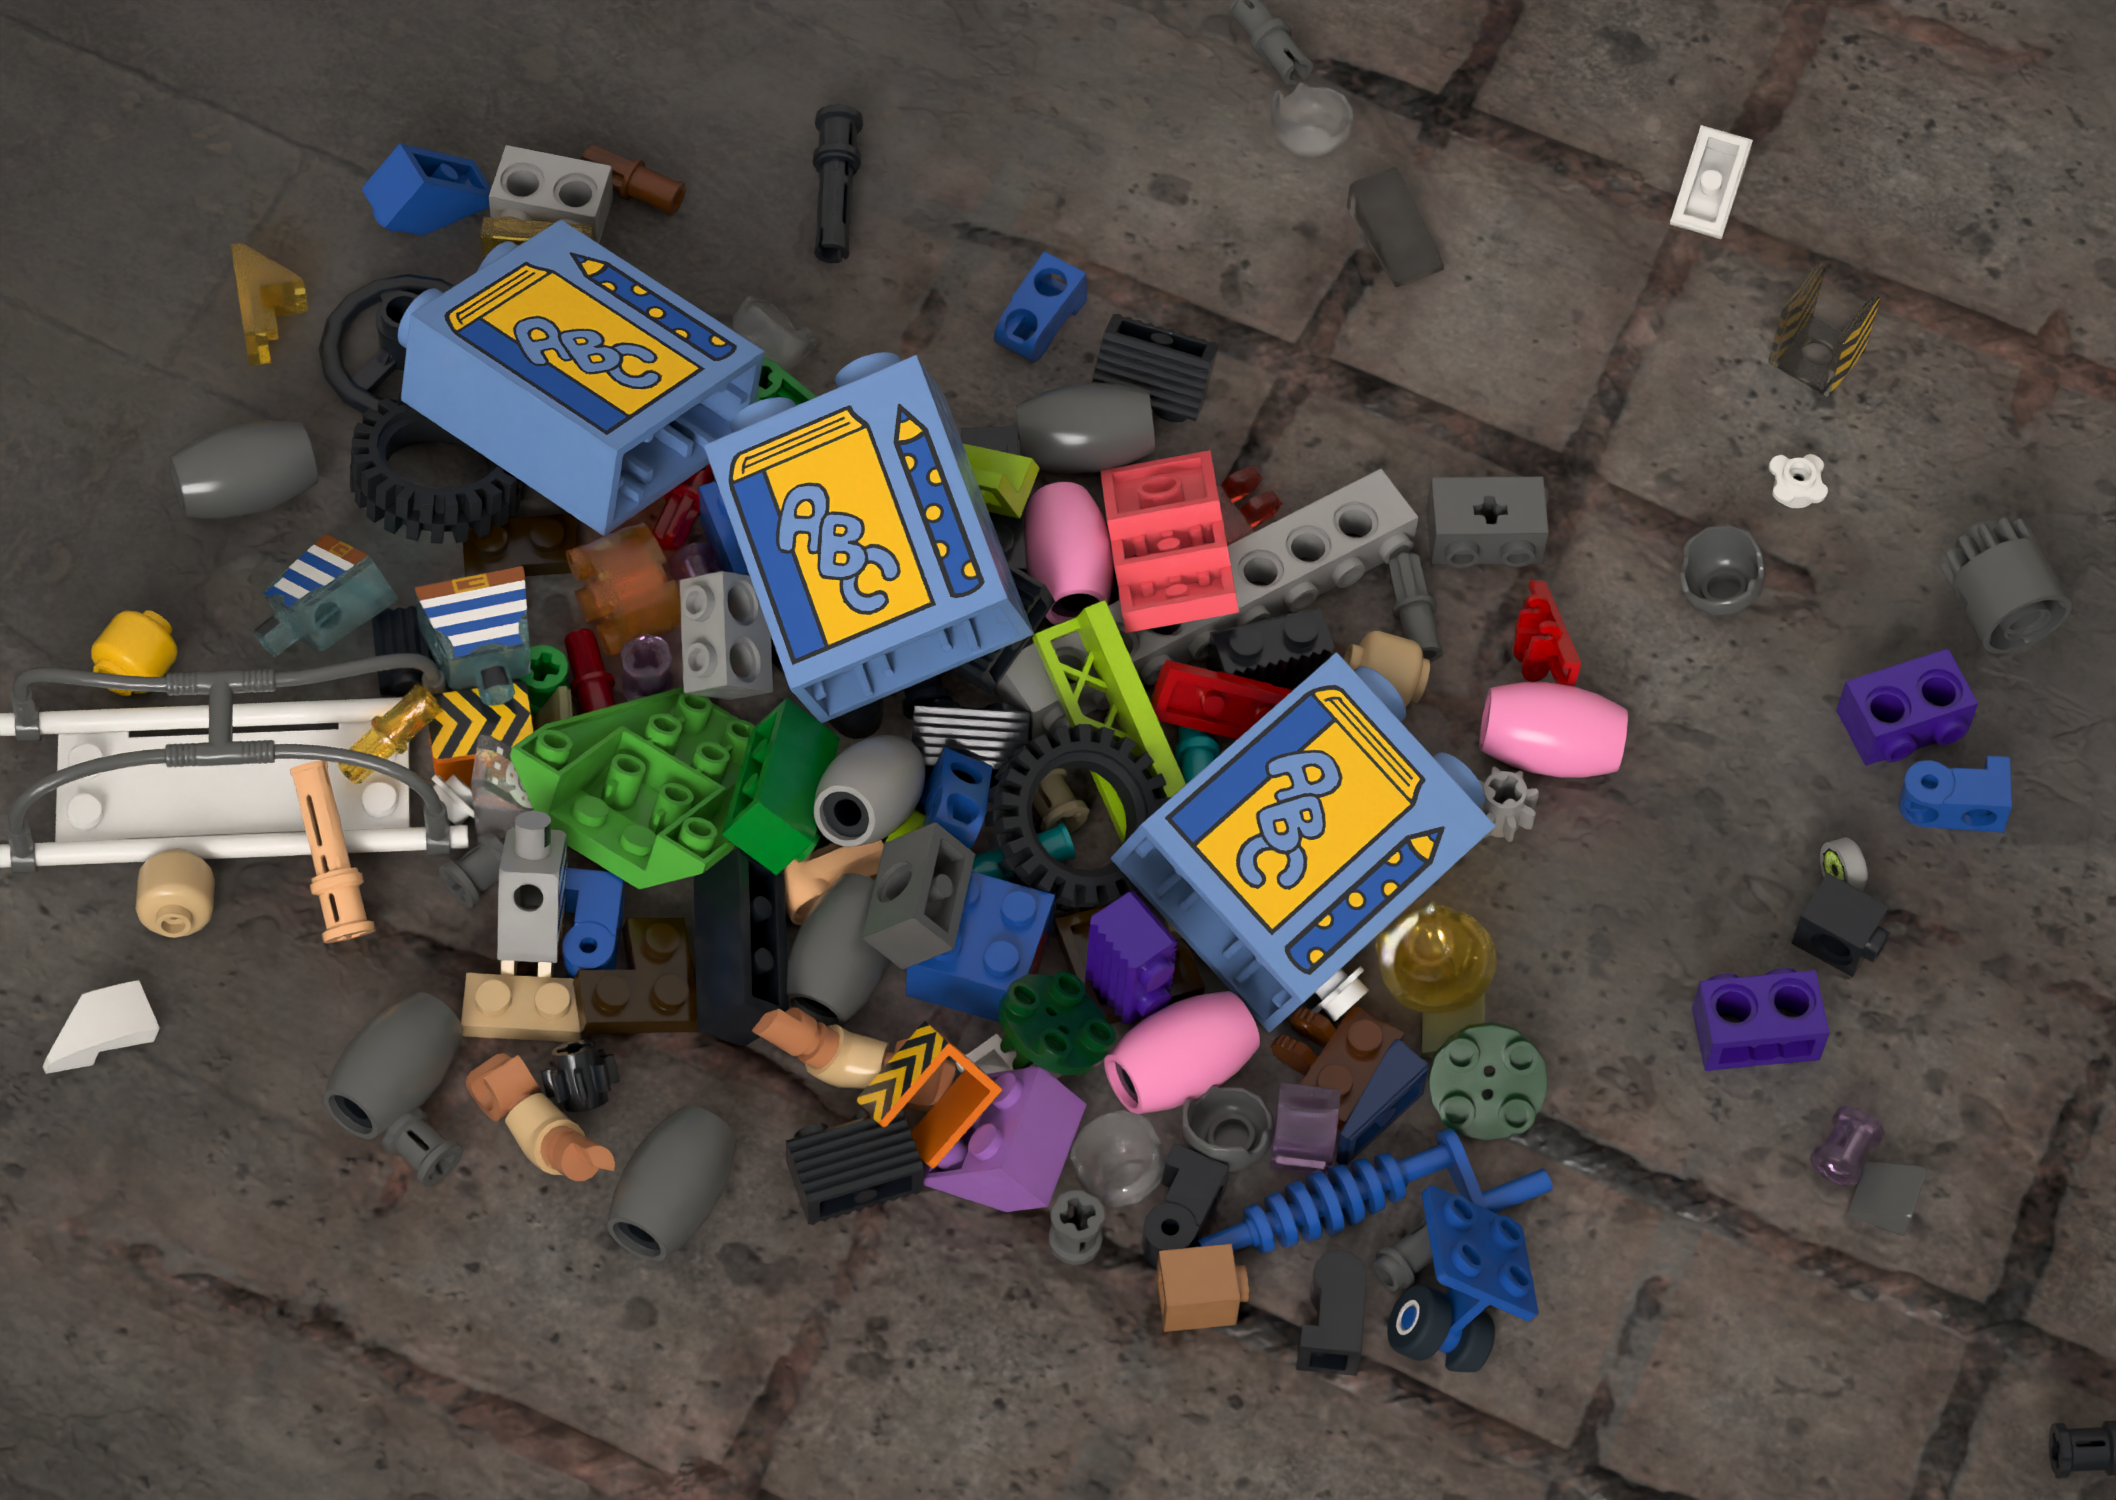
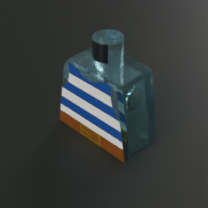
[254,534,398,657]
[414,566,531,706]

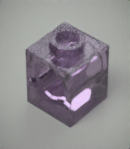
[1270,1083,1341,1175]

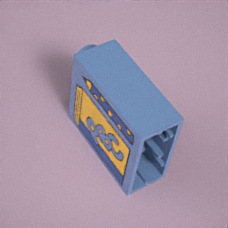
[398,220,765,536]
[704,352,1034,724]
[1110,652,1496,1033]

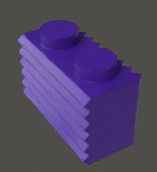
[1085,892,1178,1024]

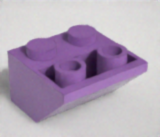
[923,1066,1087,1212]

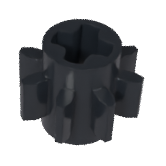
[541,1040,620,1112]

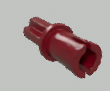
[652,464,715,551]
[564,628,615,714]

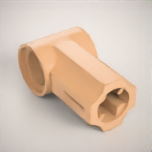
[784,840,884,925]

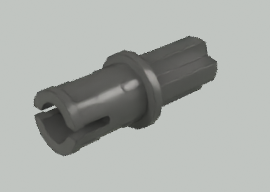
[1388,552,1443,662]

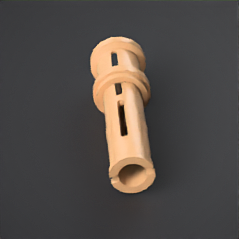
[290,761,376,943]

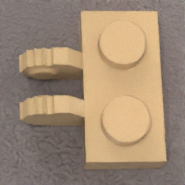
[461,960,582,1042]

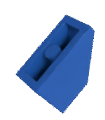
[361,143,491,236]

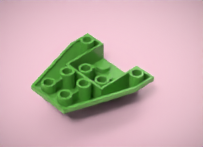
[510,686,755,890]

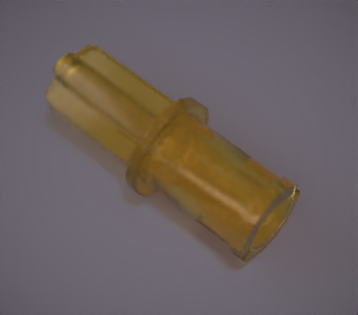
[338,684,442,784]

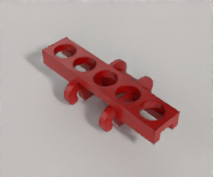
[1513,580,1581,687]

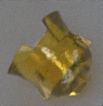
[1376,899,1497,1013]

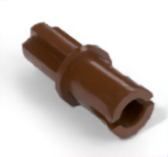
[581,145,686,216]

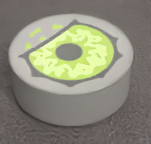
[1820,837,1868,892]

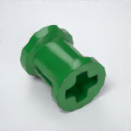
[517,645,570,717]

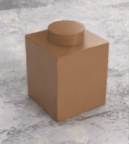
[1156,1244,1249,1332]

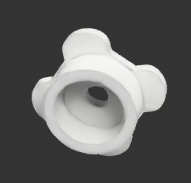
[1769,454,1828,508]
[431,774,481,825]
[1312,966,1369,1022]

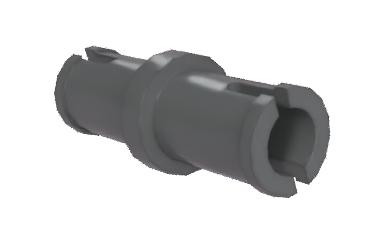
[1229,0,1313,86]

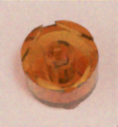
[566,523,681,657]

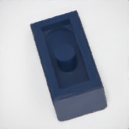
[1336,1039,1428,1165]

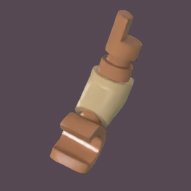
[752,1008,956,1112]
[465,1053,615,1181]

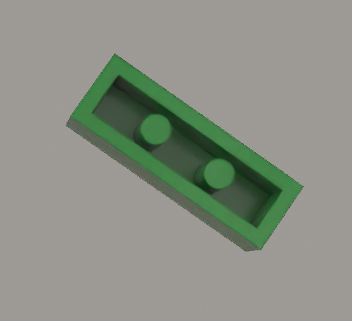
[722,698,840,875]

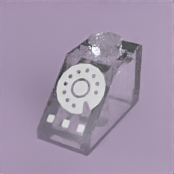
[471,735,534,845]

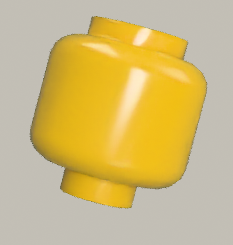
[91,610,178,697]

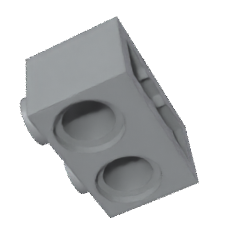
[489,145,613,244]
[680,571,773,700]

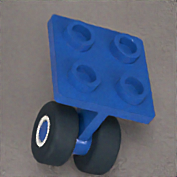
[1387,1185,1539,1373]

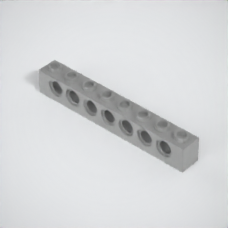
[996,468,1418,741]

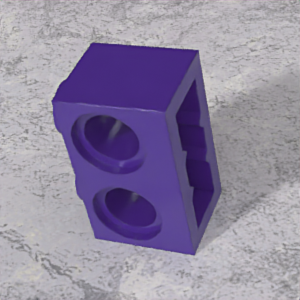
[1836,648,1978,766]
[1692,968,1830,1071]

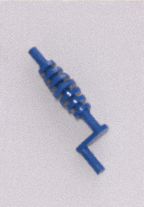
[1196,1128,1553,1254]

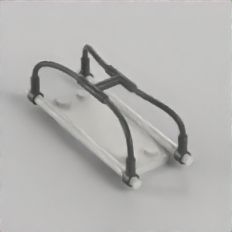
[0,653,469,873]

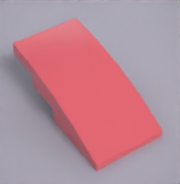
[1100,450,1239,633]

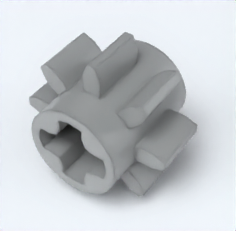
[1478,767,1539,842]

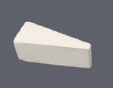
[1670,125,1753,239]

